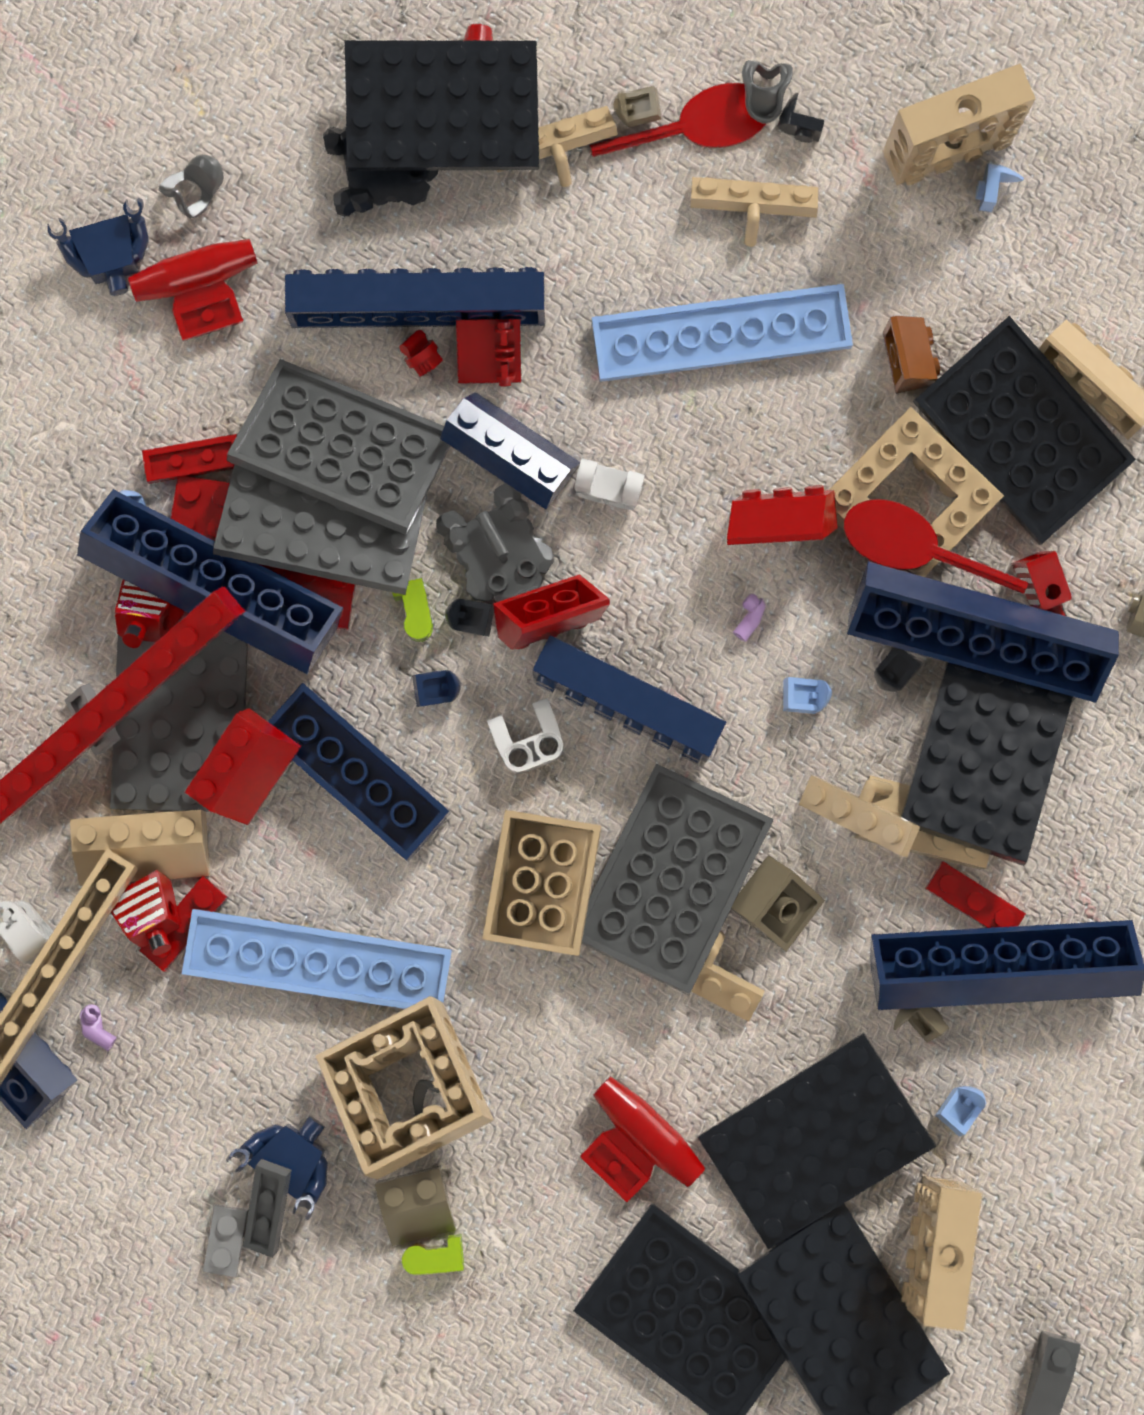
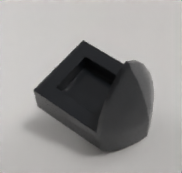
[777,93,825,143]
[445,598,494,637]
[874,647,923,692]

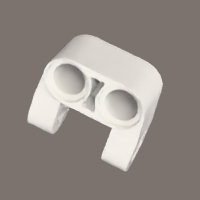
[575,458,645,510]
[487,698,563,774]
[0,901,53,964]

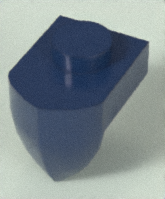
[412,670,461,707]

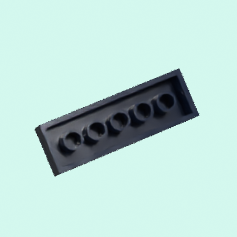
[532,635,727,764]
[268,682,451,862]

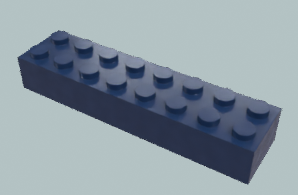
[285,267,545,328]
[77,489,343,675]
[847,562,1119,703]
[869,920,1144,1010]

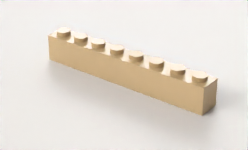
[0,849,138,1085]

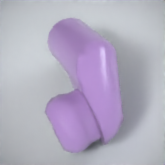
[733,594,766,642]
[80,1004,117,1051]

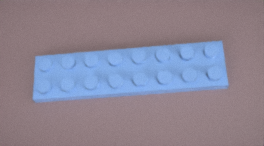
[591,284,853,382]
[182,909,452,1009]

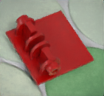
[456,319,522,387]

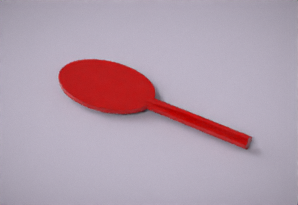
[589,83,767,157]
[844,499,1028,594]

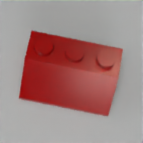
[727,485,838,545]
[493,574,610,650]
[185,708,301,825]

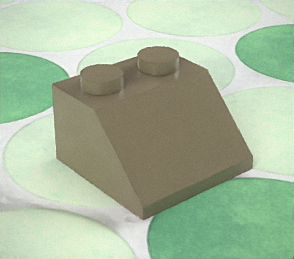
[731,855,825,952]
[375,1165,456,1246]

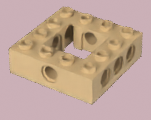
[883,63,1036,185]
[829,407,1004,577]
[315,996,494,1180]
[901,1175,982,1331]

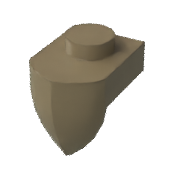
[613,86,662,127]
[1126,590,1144,637]
[893,1007,949,1043]

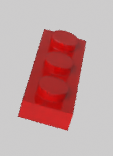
[142,434,237,484]
[925,861,1026,928]
[139,876,229,972]

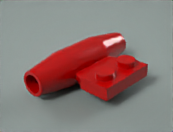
[128,239,258,342]
[579,1076,706,1202]

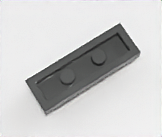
[243,1159,292,1258]

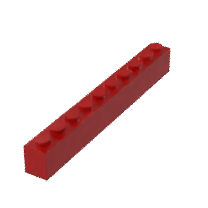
[0,587,246,824]

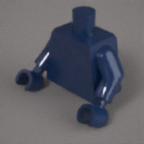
[47,197,149,296]
[226,1116,328,1220]

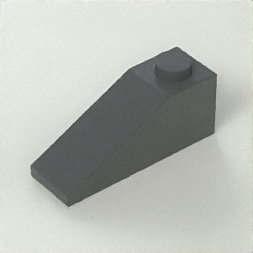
[1021,1330,1081,1415]

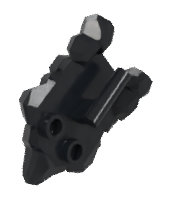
[323,127,439,217]

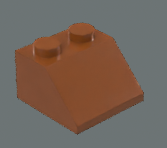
[883,316,941,394]

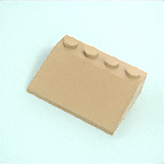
[482,810,602,956]

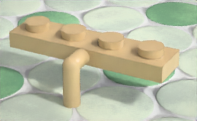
[497,106,618,187]
[690,177,818,247]
[799,775,920,857]
[691,931,765,1022]

